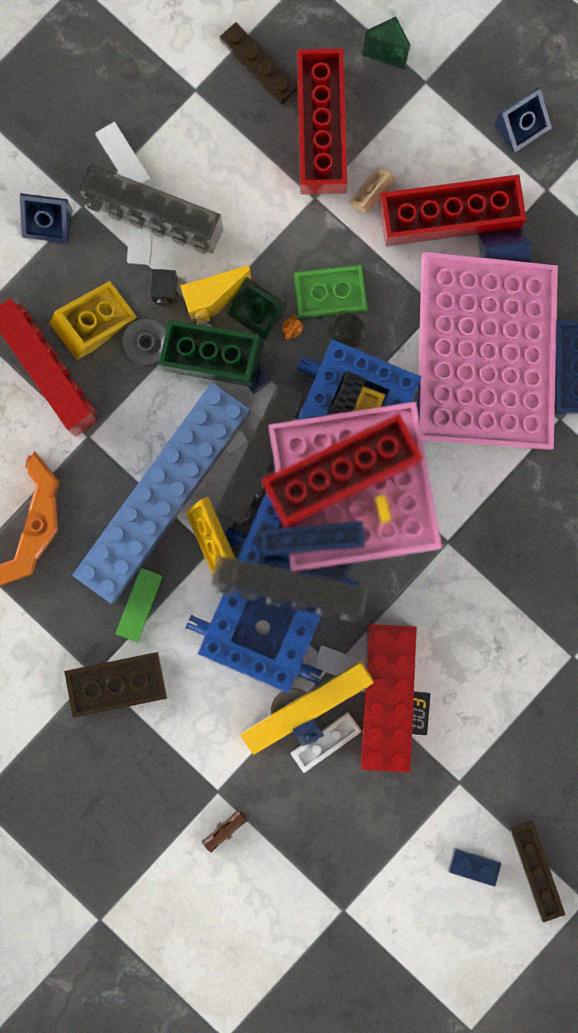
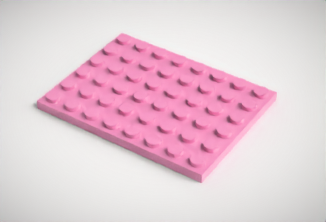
[417,252,558,450]

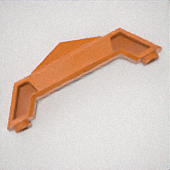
[0,451,60,586]

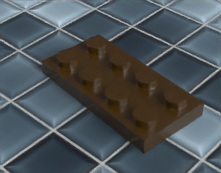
[64,652,167,718]

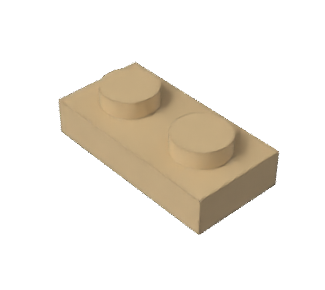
[349,168,395,213]

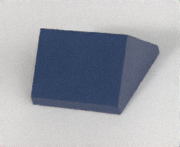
[494,87,552,152]
[20,193,73,243]
[477,227,531,263]

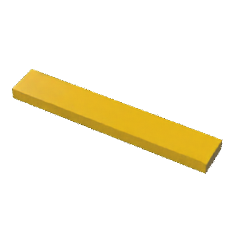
[240,661,374,755]

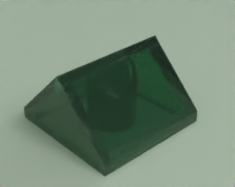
[362,16,411,70]
[228,277,286,339]

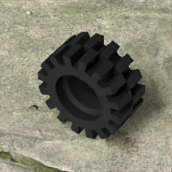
[330,371,365,414]

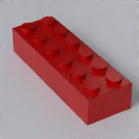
[297,48,347,194]
[379,174,527,246]
[0,298,98,437]
[262,413,423,528]
[360,624,417,772]

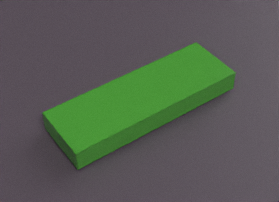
[115,568,164,642]

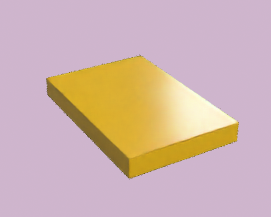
[185,497,237,575]

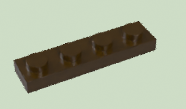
[219,22,297,105]
[509,820,566,923]

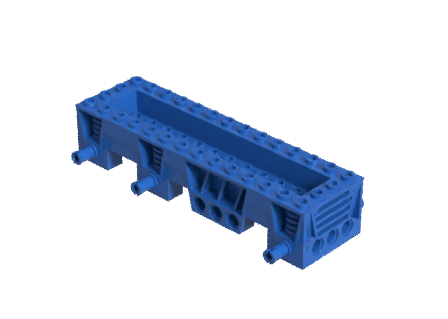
[185,339,422,693]

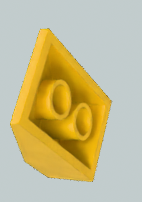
[180,265,251,325]
[49,281,137,360]

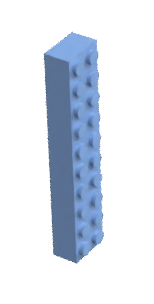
[72,382,251,603]

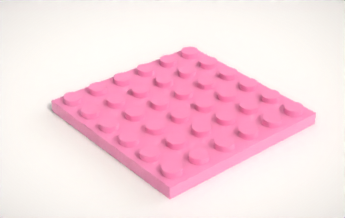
[269,402,442,572]

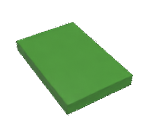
[293,265,367,319]

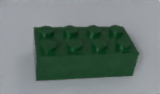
[158,320,264,388]

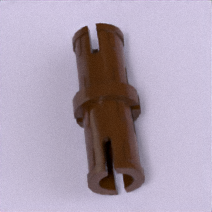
[201,809,248,853]

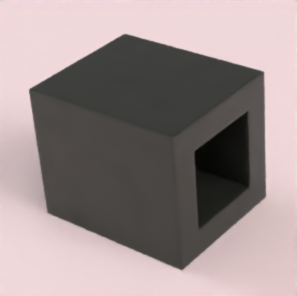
[150,269,178,306]

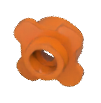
[282,314,303,340]

